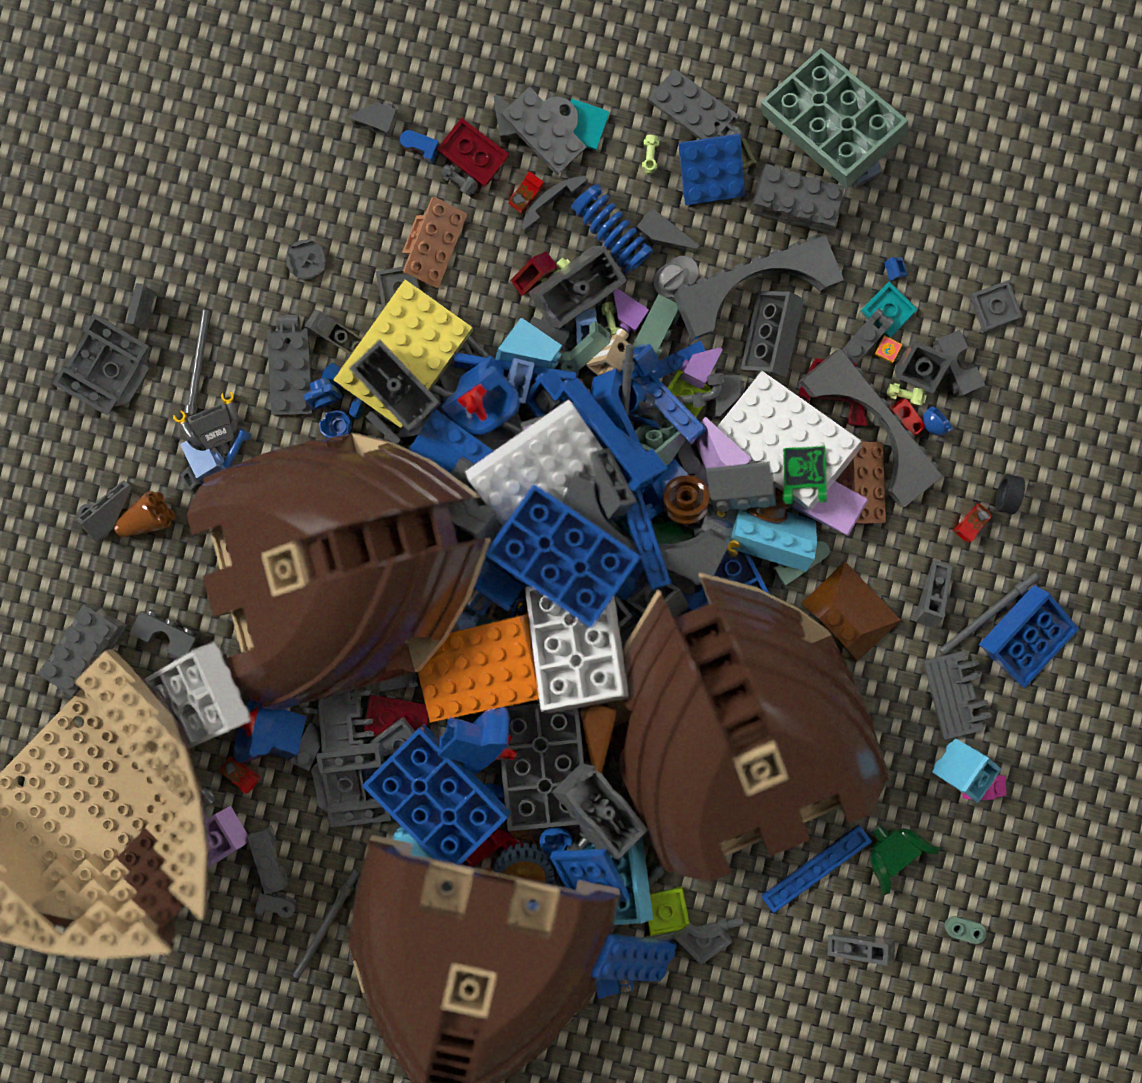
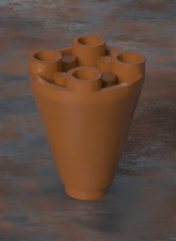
[114,491,175,537]

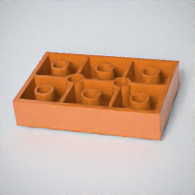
[418,614,540,722]

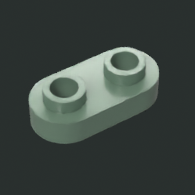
[944,916,986,944]

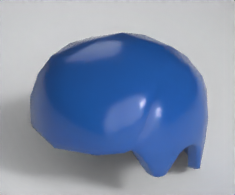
[618,381,645,413]
[923,406,953,436]
[319,410,352,439]
[539,826,573,855]

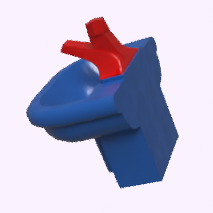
[441,355,520,435]
[234,698,306,763]
[438,707,517,774]

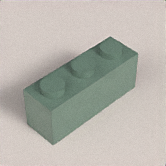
[633,294,681,358]

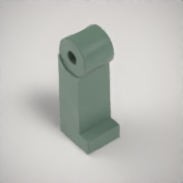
[561,321,610,373]
[772,541,830,585]

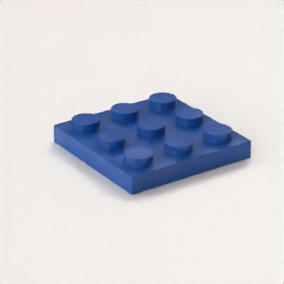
[678,134,745,205]
[550,849,630,902]

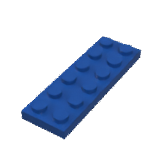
[591,935,677,982]

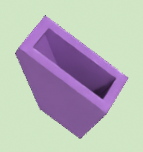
[613,288,649,333]
[680,347,723,389]

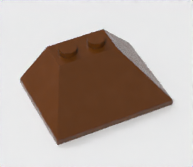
[801,561,901,662]
[579,703,617,773]

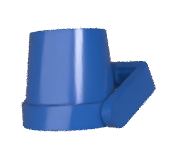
[304,377,343,410]

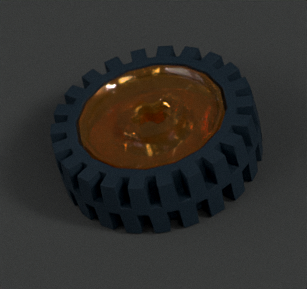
[493,843,554,901]

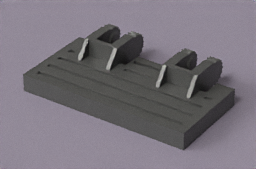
[923,651,992,740]
[318,690,374,753]

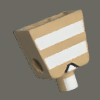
[586,329,629,376]

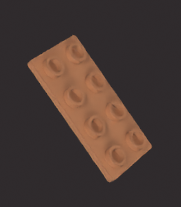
[402,197,467,288]
[837,442,886,523]

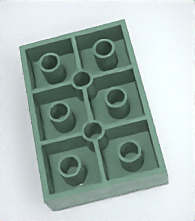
[761,48,908,188]

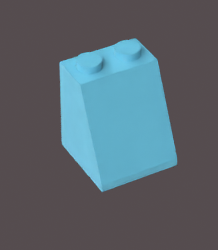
[496,318,562,369]
[932,738,1002,803]

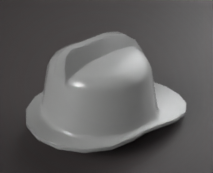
[654,256,699,298]

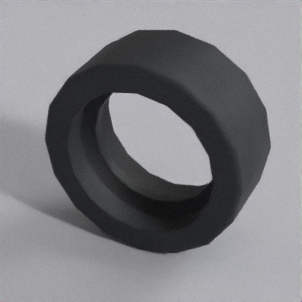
[995,474,1025,515]

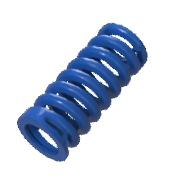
[571,184,654,275]

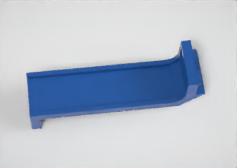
[590,368,664,519]

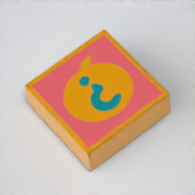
[874,335,902,363]

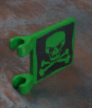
[783,446,827,504]

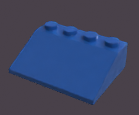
[409,409,494,499]
[979,585,1079,688]

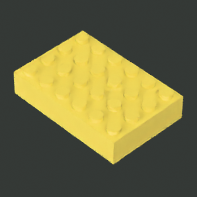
[334,280,473,429]

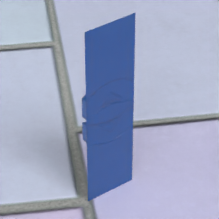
[654,340,706,379]
[628,413,661,429]

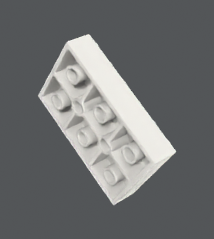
[717,371,862,512]
[465,400,603,526]
[525,586,629,713]
[144,642,250,748]

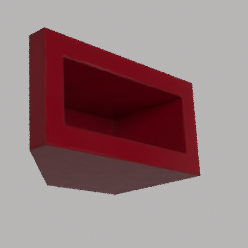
[510,251,558,296]

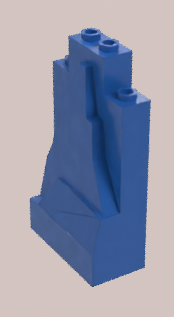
[525,371,668,520]

